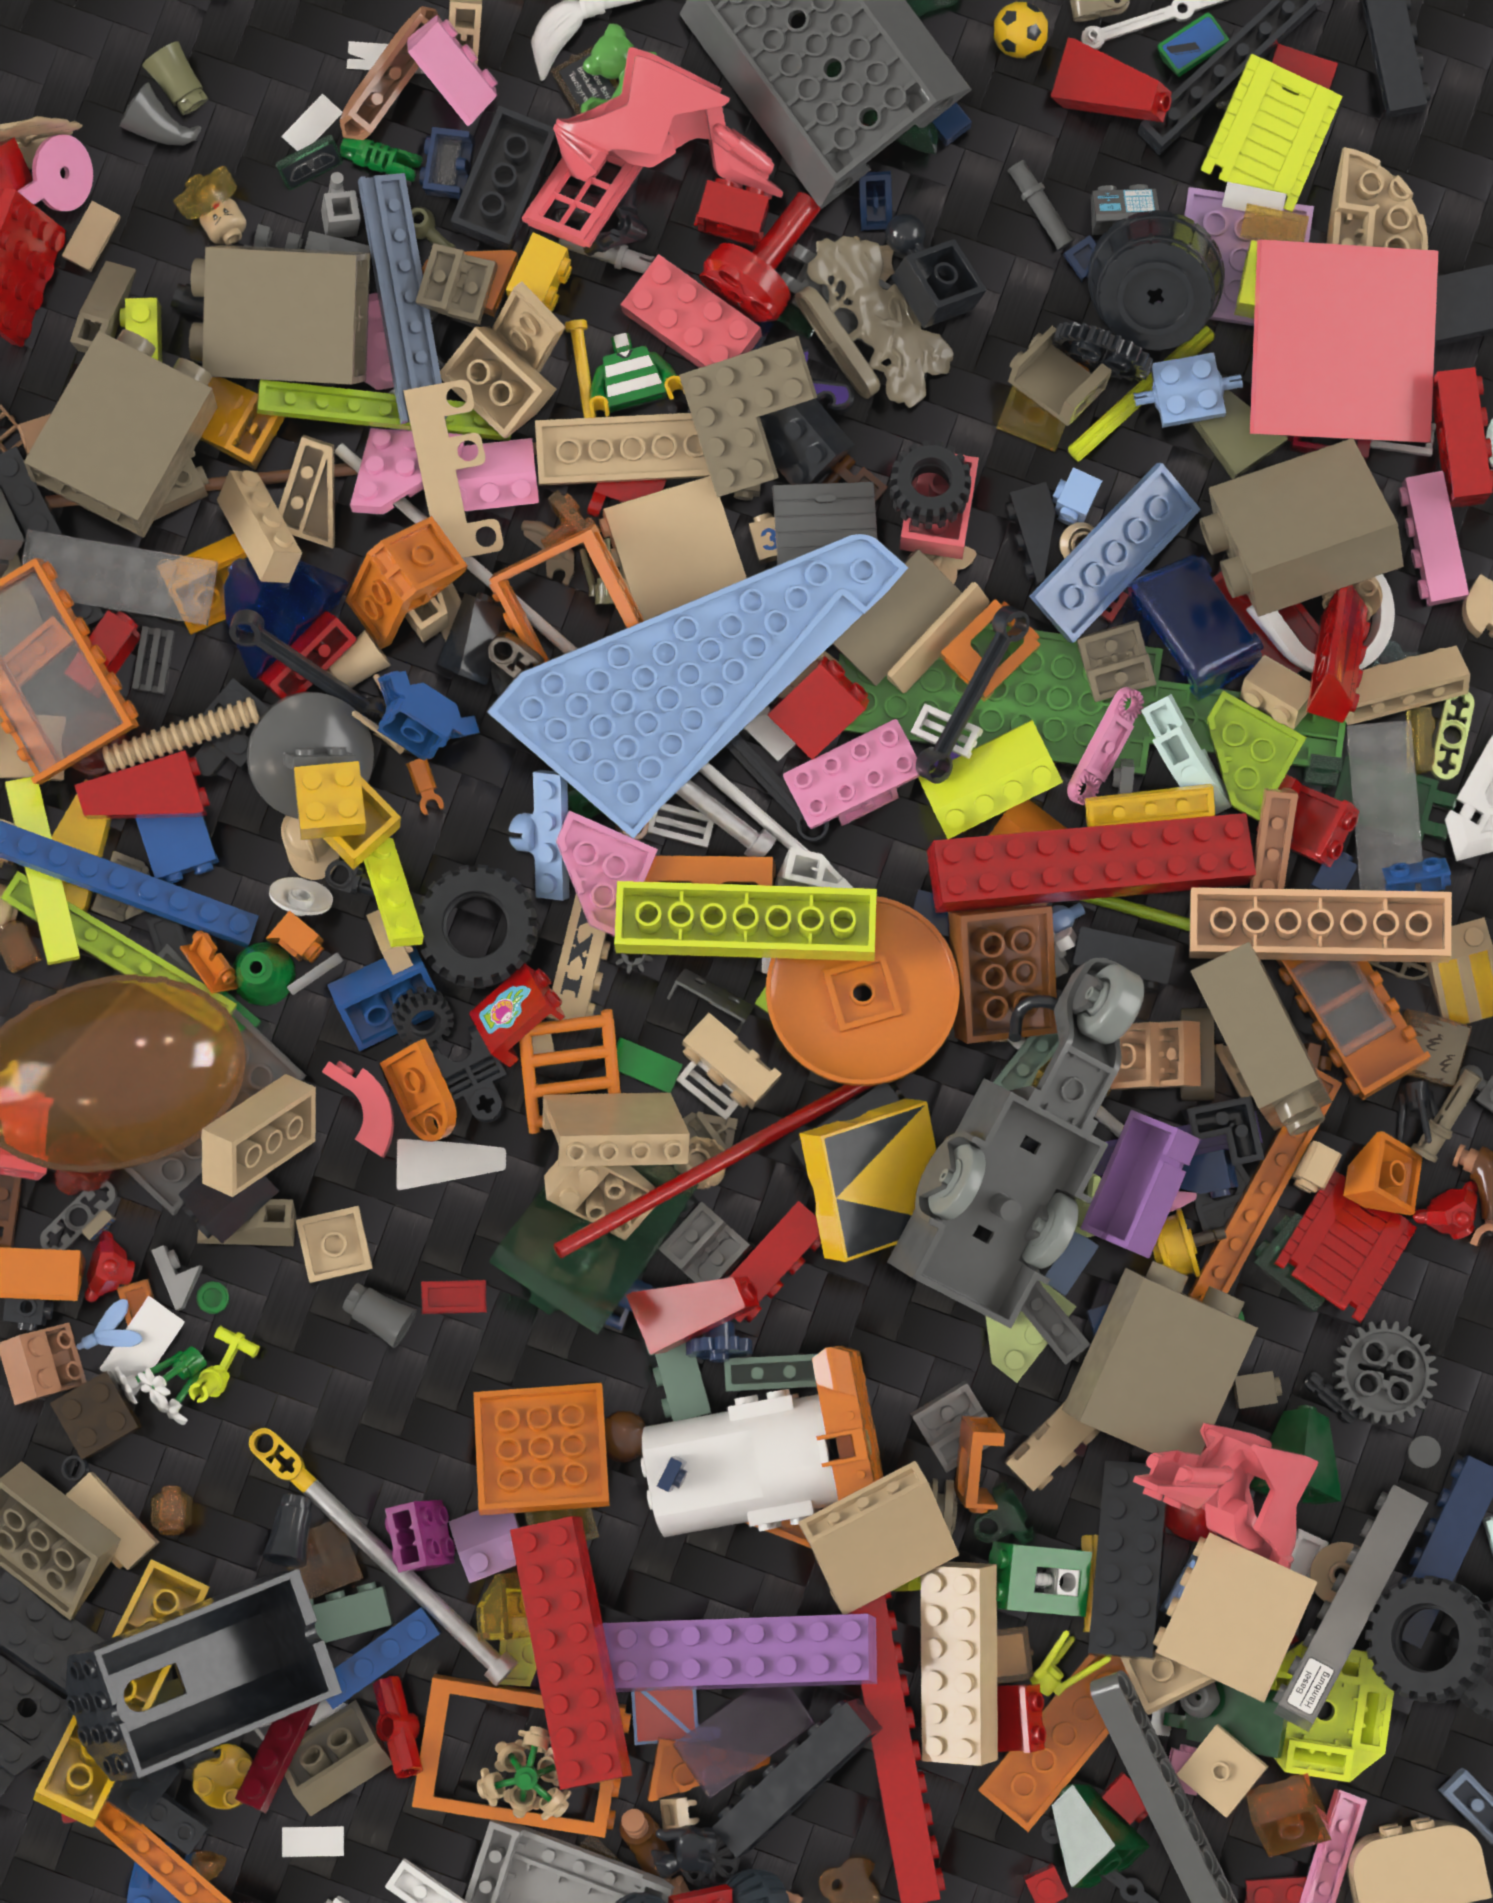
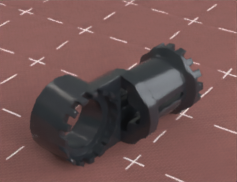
[325,859,377,902]

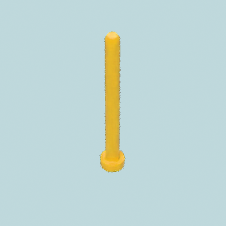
[565,319,597,418]

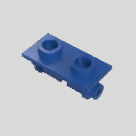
[1382,857,1451,892]

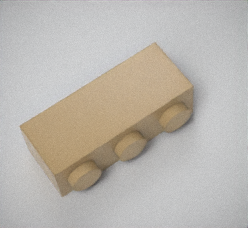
[65,1472,159,1570]

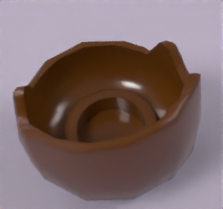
[605,1411,647,1462]

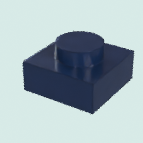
[1064,235,1096,281]
[657,1456,688,1492]

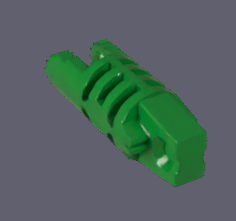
[340,138,423,182]

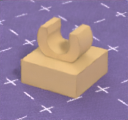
[659,1797,699,1830]

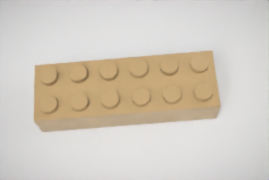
[921,1561,998,1766]

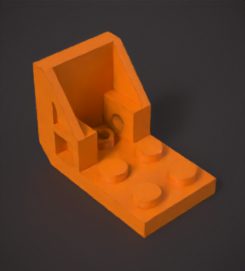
[345,516,468,649]

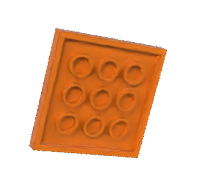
[474,1383,610,1516]

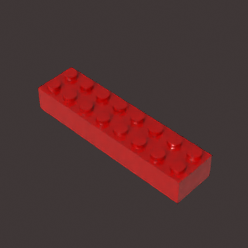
[510,1516,632,1790]

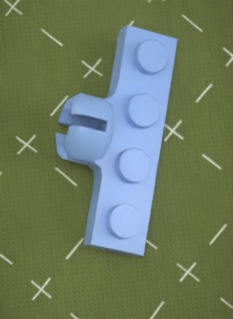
[509,770,570,901]

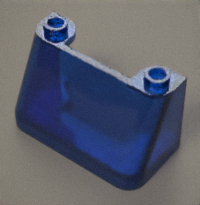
[1128,554,1264,701]

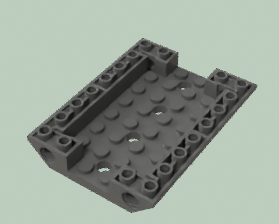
[679,0,972,209]

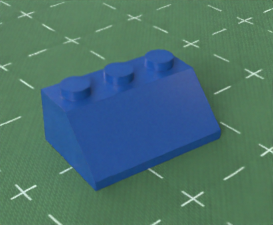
[328,945,437,1051]

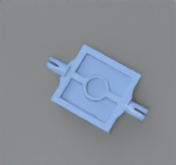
[1133,352,1243,428]

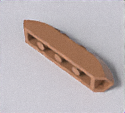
[340,6,441,140]

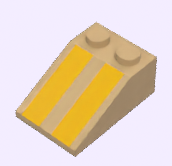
[1425,917,1493,1026]

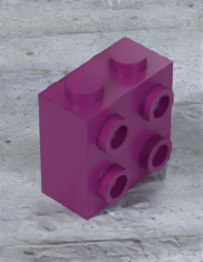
[385,1500,455,1573]

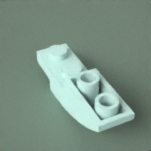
[1141,694,1231,815]

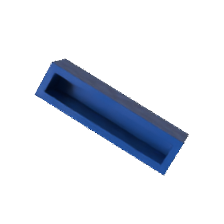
[326,1607,442,1709]

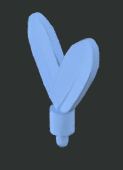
[76,1299,143,1350]

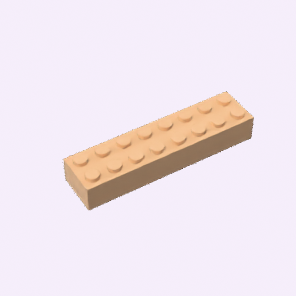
[1189,888,1452,963]

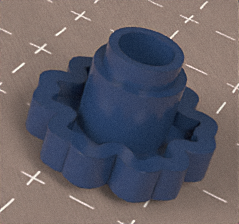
[686,1320,752,1362]

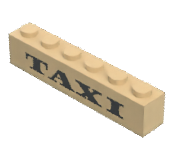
[546,893,611,1021]

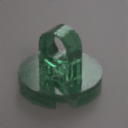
[974,1481,1035,1544]

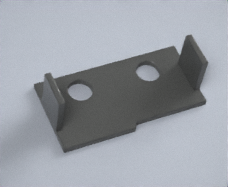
[667,968,755,1036]

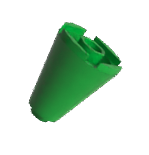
[232,942,296,1006]

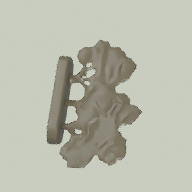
[795,236,954,408]

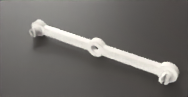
[1081,0,1229,50]

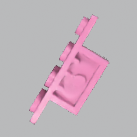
[783,719,920,829]

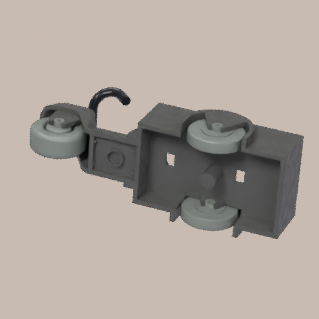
[887,958,1144,1328]

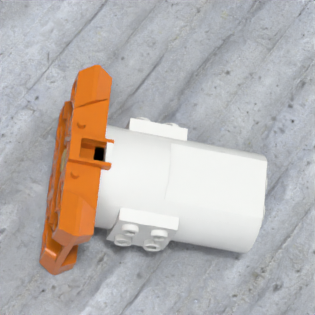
[641,1346,884,1537]

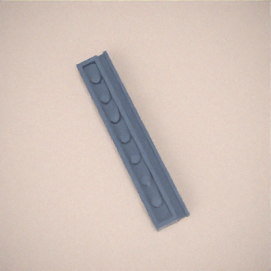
[358,173,448,424]

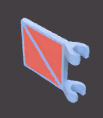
[631,1690,723,1745]

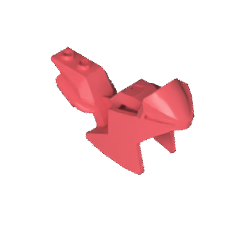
[553,47,783,200]
[1133,1422,1318,1569]

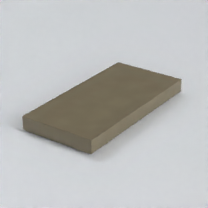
[832,549,962,686]

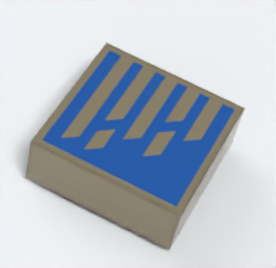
[82,1210,116,1241]

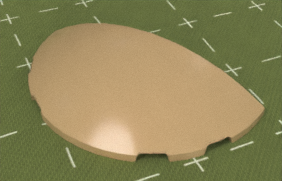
[1326,147,1428,250]

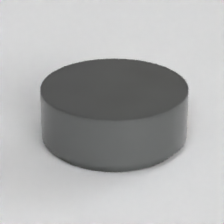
[1407,1436,1441,1468]

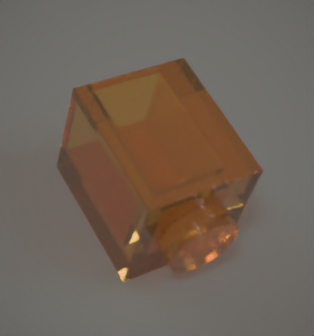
[0,921,42,973]

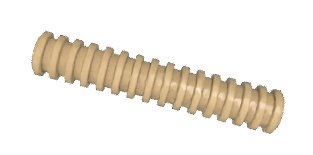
[102,697,260,773]

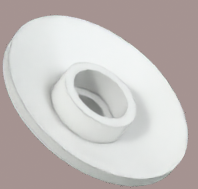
[269,877,333,916]

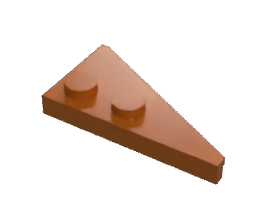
[647,1737,771,1801]

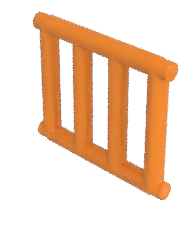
[519,1009,621,1134]

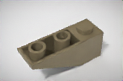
[70,261,137,353]
[197,1199,297,1246]

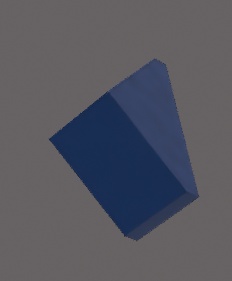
[858,171,892,231]

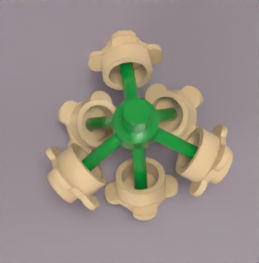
[477,1726,571,1821]

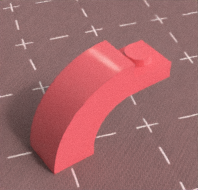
[322,1060,394,1158]

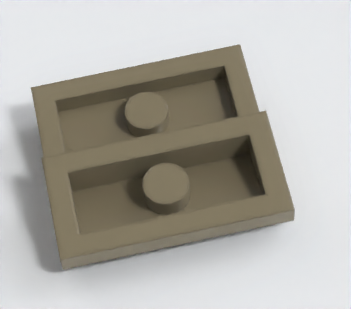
[415,243,498,325]
[1076,620,1157,702]

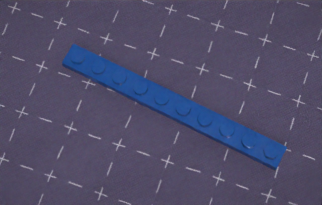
[0,821,258,948]

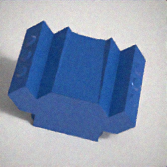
[377,671,480,761]

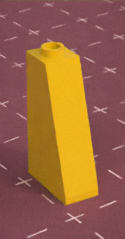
[52,779,112,913]

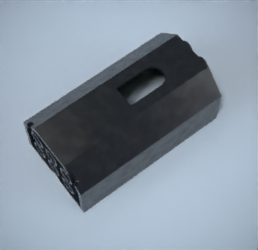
[66,1569,342,1781]

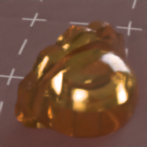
[191,1851,227,1882]

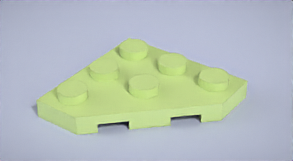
[985,1280,1076,1383]

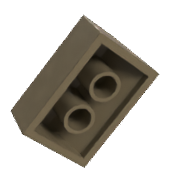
[285,1700,392,1816]

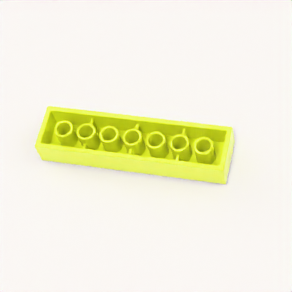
[614,881,877,961]

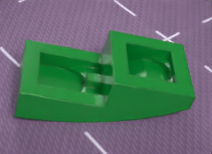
[616,1038,683,1093]

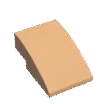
[1109,1021,1201,1090]

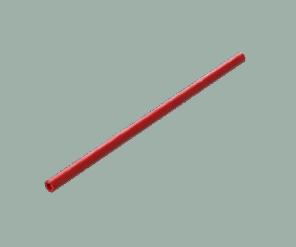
[553,1084,876,1258]

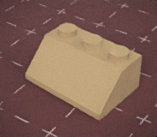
[440,327,557,438]

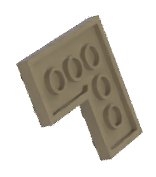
[679,336,817,497]

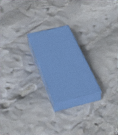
[1045,1232,1099,1296]

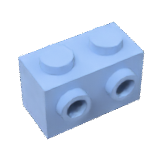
[1052,468,1102,526]

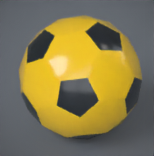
[992,2,1049,58]

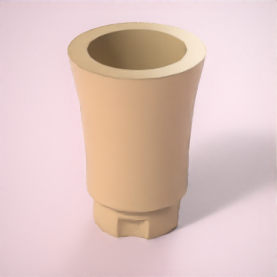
[326,630,391,688]

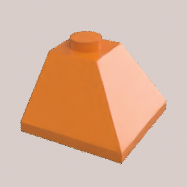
[1343,1131,1423,1215]

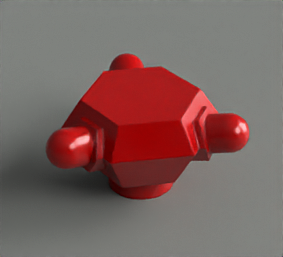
[1413,1181,1478,1239]
[84,1231,135,1302]

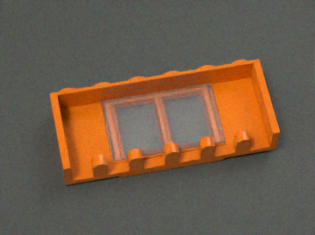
[1276,960,1431,1100]

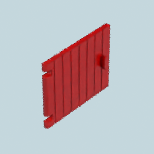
[1275,1170,1417,1323]

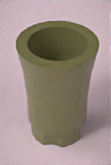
[142,41,208,115]

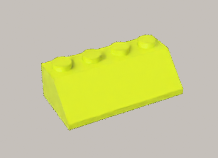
[918,720,1063,839]

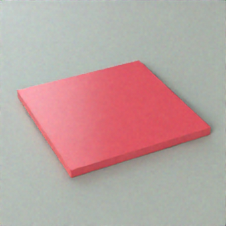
[1250,240,1438,443]

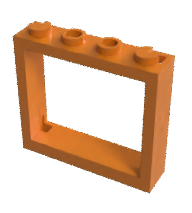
[489,524,645,667]

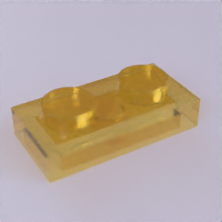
[1239,203,1309,242]
[1407,707,1435,775]

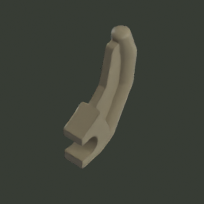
[521,520,575,586]

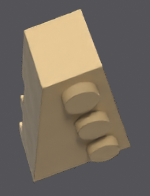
[278,435,335,548]
[1003,1402,1100,1491]

